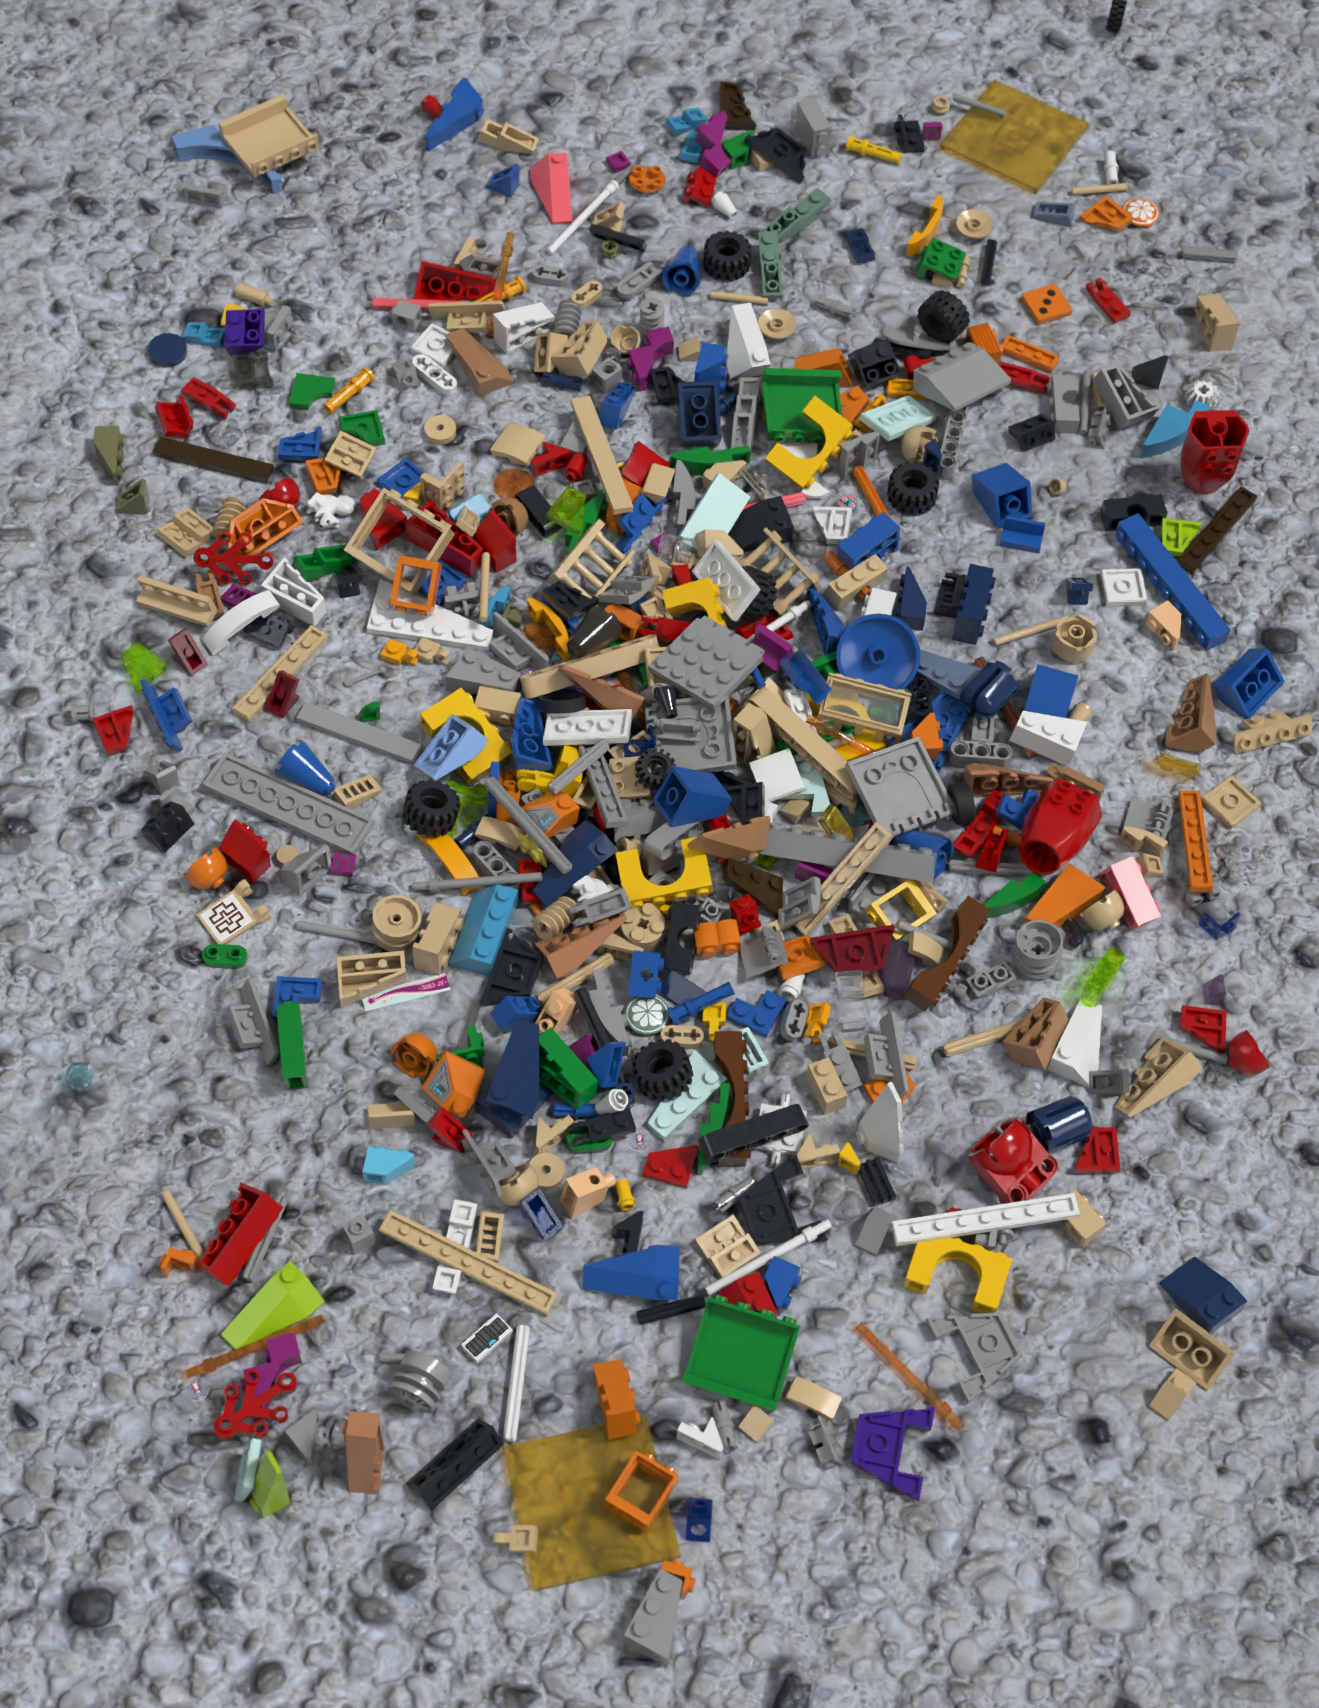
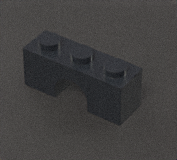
[1100,494,1167,531]
[661,902,702,974]

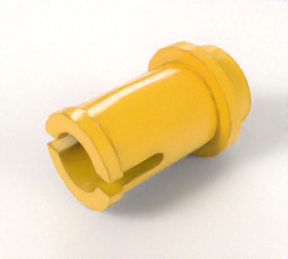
[614,1179,636,1211]

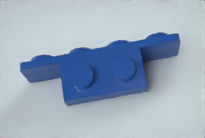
[615,494,667,554]
[779,649,832,704]
[140,679,193,752]

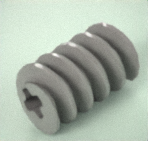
[639,298,665,339]
[552,299,582,339]

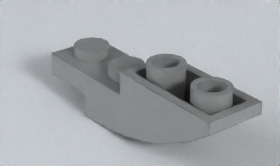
[669,460,696,536]
[588,968,632,1056]

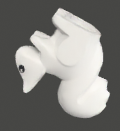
[306,493,356,529]
[571,875,620,916]

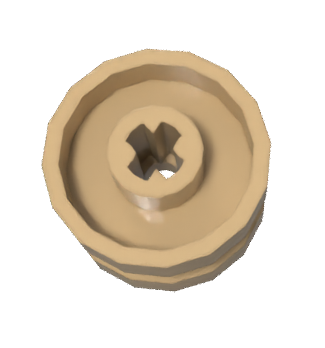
[371,895,421,952]

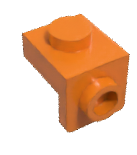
[159,1247,199,1278]
[662,1560,696,1599]

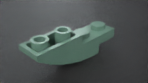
[763,187,831,242]
[758,231,783,297]

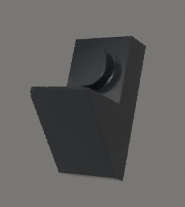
[334,568,360,598]
[612,1211,644,1254]

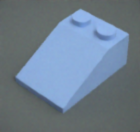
[414,714,489,780]

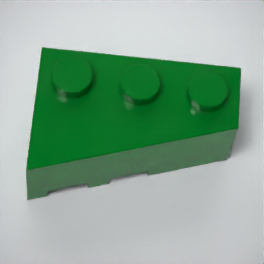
[539,1028,598,1109]

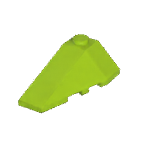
[221,1261,325,1352]
[249,1451,290,1518]

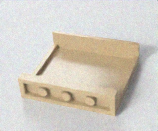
[219,94,319,178]

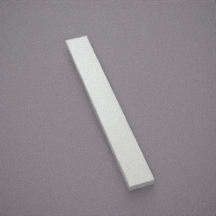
[891,1193,1080,1246]

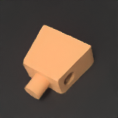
[560,1168,616,1219]

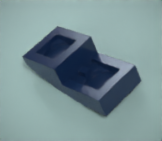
[845,228,875,263]

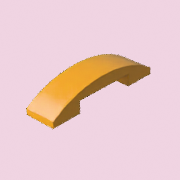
[906,194,943,257]
[526,597,571,662]
[416,832,481,896]

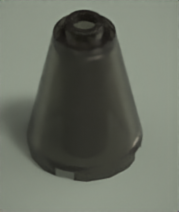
[567,605,622,659]

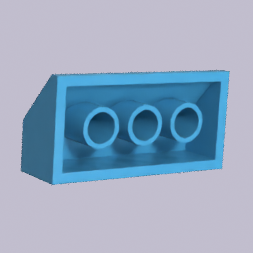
[449,884,518,976]

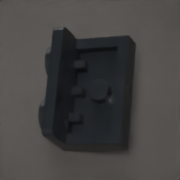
[141,801,194,853]

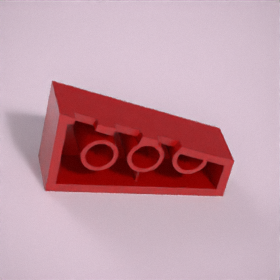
[405,499,484,577]

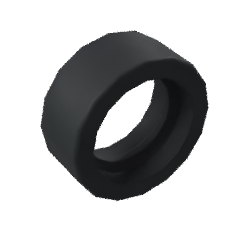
[947,782,976,825]

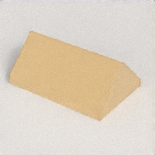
[1149,1308,1235,1390]

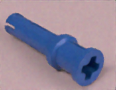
[667,981,735,1025]

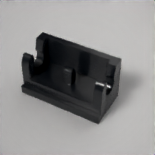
[934,573,966,619]

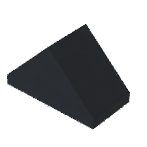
[1132,354,1168,389]

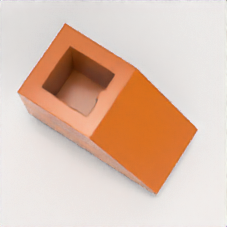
[911,713,943,760]

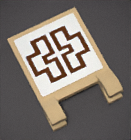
[196,879,271,944]

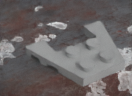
[926,1312,1023,1404]

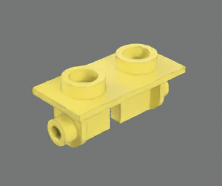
[518,832,549,867]

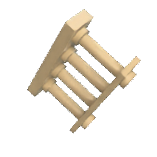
[546,519,635,613]
[733,527,822,616]

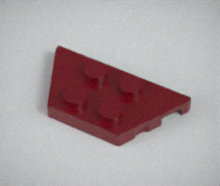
[810,924,895,979]

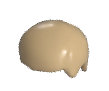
[610,325,641,355]

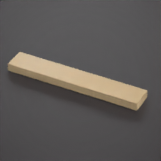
[232,625,328,723]
[794,822,894,936]

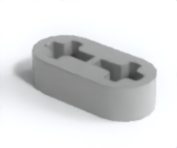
[532,265,568,287]
[780,999,808,1041]

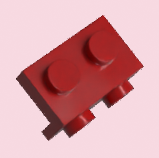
[682,166,717,208]
[155,395,194,438]

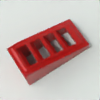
[671,564,692,586]

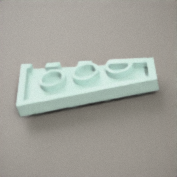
[648,1050,727,1141]

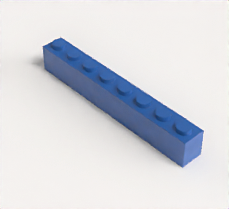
[1115,513,1230,651]

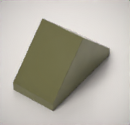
[116,479,150,514]

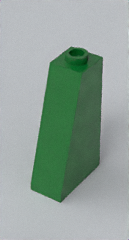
[276,1001,309,1090]

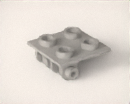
[1123,798,1174,839]
[740,925,789,979]

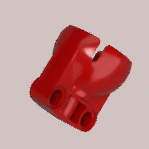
[968,1117,1058,1204]

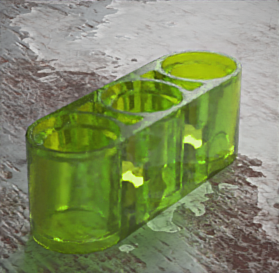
[1080,949,1125,1007]

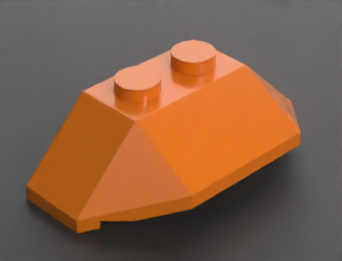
[227,498,303,566]

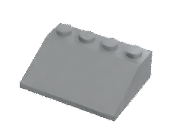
[913,342,1011,411]

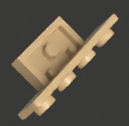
[428,300,506,333]
[1233,710,1312,754]

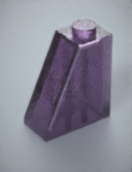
[878,939,916,1001]

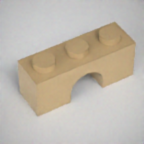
[825,554,888,611]

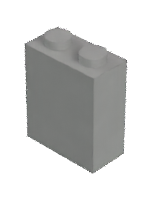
[795,97,831,158]

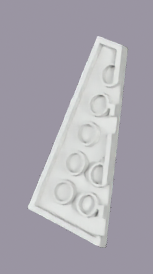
[367,579,493,652]

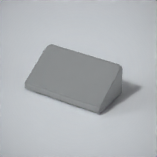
[459,254,503,277]

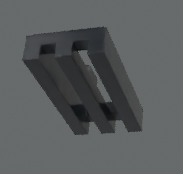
[859,1156,896,1207]

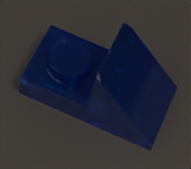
[519,1187,563,1240]

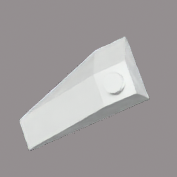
[1048,997,1102,1088]
[856,1082,904,1163]

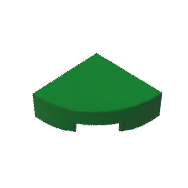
[358,701,381,722]

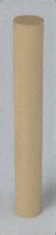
[1071,183,1127,195]
[711,291,769,305]

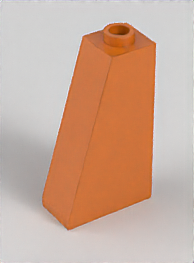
[1024,864,1106,928]

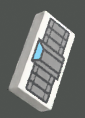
[461,1313,513,1364]

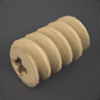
[211,497,246,541]
[533,896,581,941]

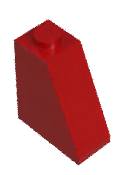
[360,488,407,550]

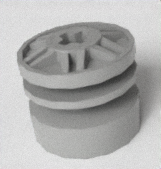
[1014,920,1063,979]
[387,1350,451,1414]

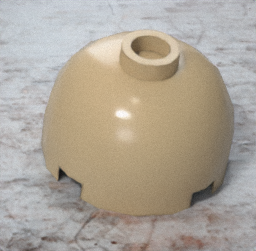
[901,425,938,464]
[1079,890,1125,931]
[493,1162,539,1207]

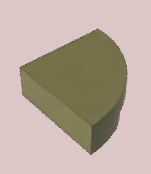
[502,602,522,627]

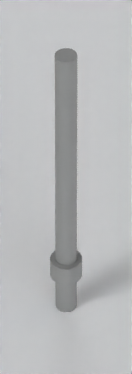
[413,872,542,892]

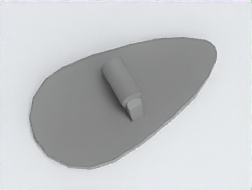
[882,325,951,350]

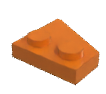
[1080,196,1132,232]

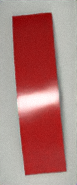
[953,790,1003,858]

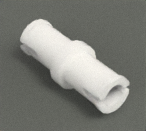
[1104,151,1119,185]

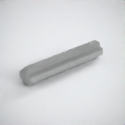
[1181,246,1238,262]

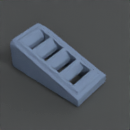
[1033,202,1075,226]

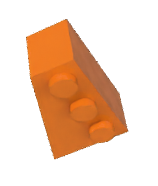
[593,1359,640,1440]

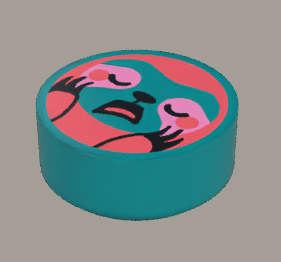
[837,495,858,514]

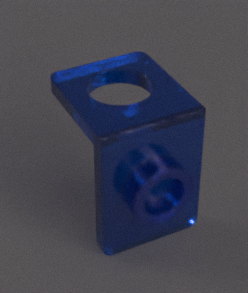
[623,725,656,757]
[1199,912,1241,941]
[685,1498,713,1542]

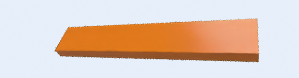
[1178,791,1213,892]

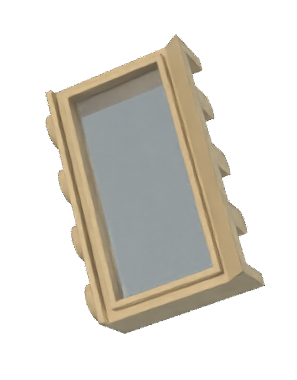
[816,673,911,745]

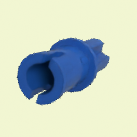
[553,1102,599,1119]

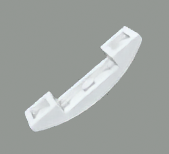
[202,590,280,656]
[432,1199,478,1295]

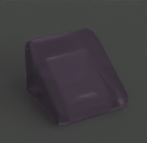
[1203,975,1226,1005]

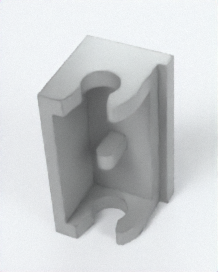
[183,178,228,208]

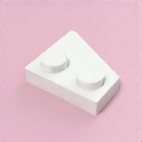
[813,506,852,544]

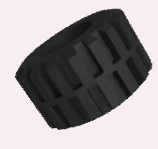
[703,230,751,282]
[917,290,970,344]
[887,461,939,516]
[740,565,777,622]
[402,780,460,837]
[632,1039,693,1102]

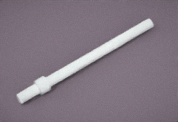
[747,600,811,642]
[705,1219,832,1296]

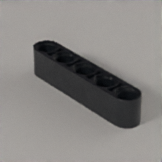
[698,1104,809,1162]

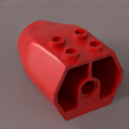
[1180,410,1250,494]
[1019,778,1102,875]

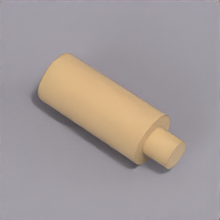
[235,283,274,306]

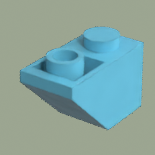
[363,1146,415,1185]

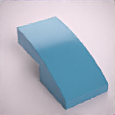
[665,107,708,135]
[680,131,704,163]
[182,322,225,347]
[481,586,511,628]

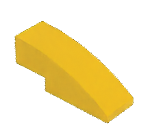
[554,745,583,798]

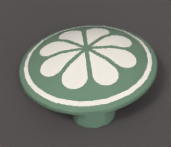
[625,996,670,1035]

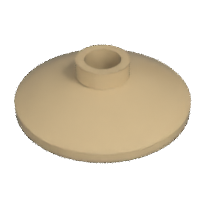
[956,209,994,239]
[758,308,797,339]

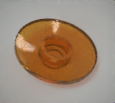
[494,469,534,499]
[524,622,556,650]

